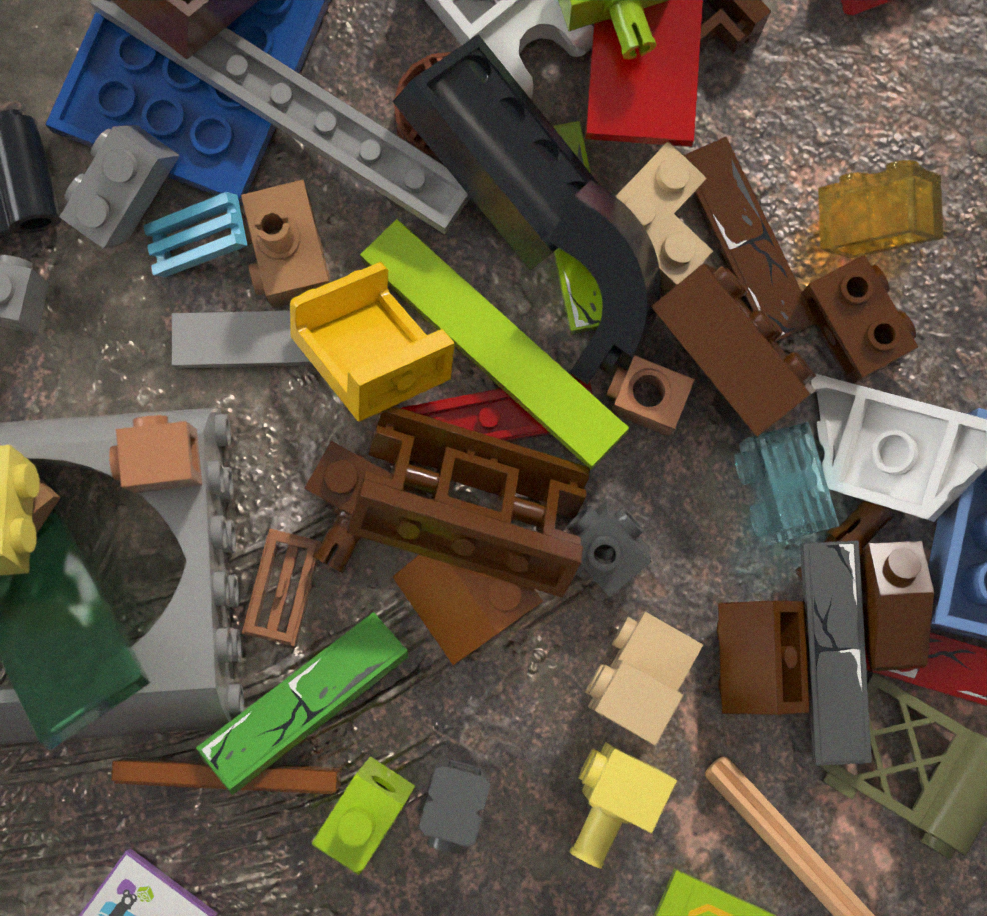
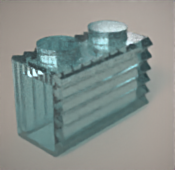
[735,422,839,546]

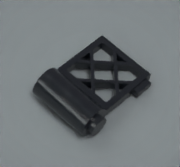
[0,109,62,238]

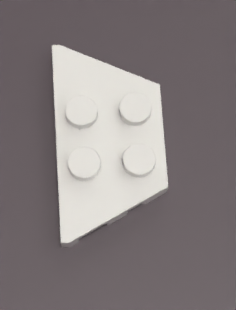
[811,374,987,522]

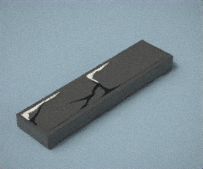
[800,541,872,766]

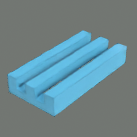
[144,192,248,277]

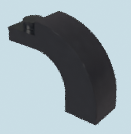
[548,180,661,384]

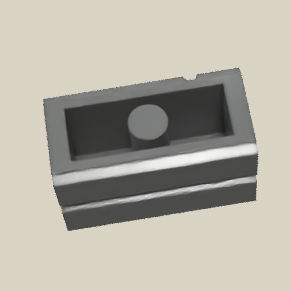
[419,758,491,854]

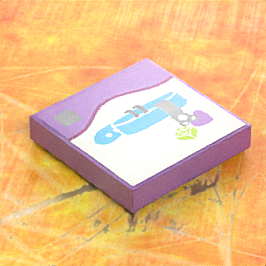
[79,848,218,916]

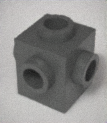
[567,501,651,597]

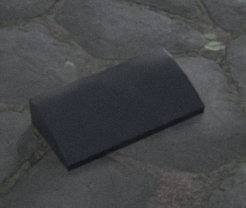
[392,34,600,270]

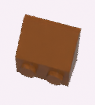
[392,555,543,665]

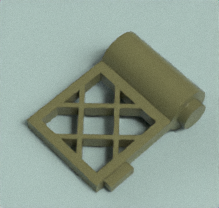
[818,673,987,860]

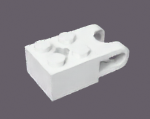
[425,0,593,99]

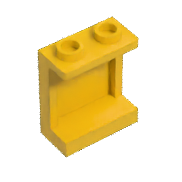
[290,262,455,422]

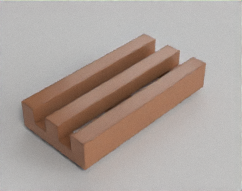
[241,528,322,647]

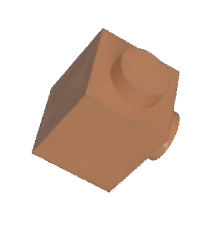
[109,415,202,493]

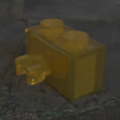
[818,160,944,259]

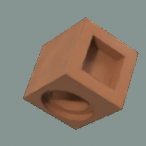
[606,355,695,437]

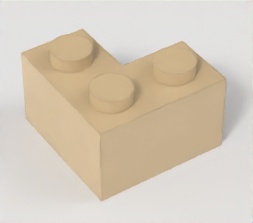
[615,142,713,299]
[585,612,703,746]

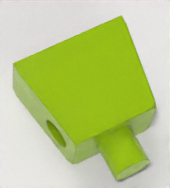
[311,756,415,876]

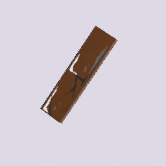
[683,137,817,342]

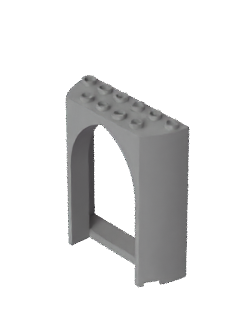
[0,407,244,744]

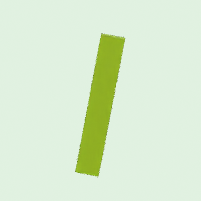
[360,219,629,470]

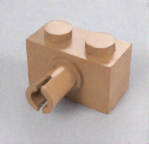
[241,180,331,308]

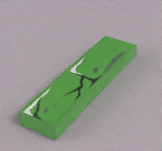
[196,612,408,795]

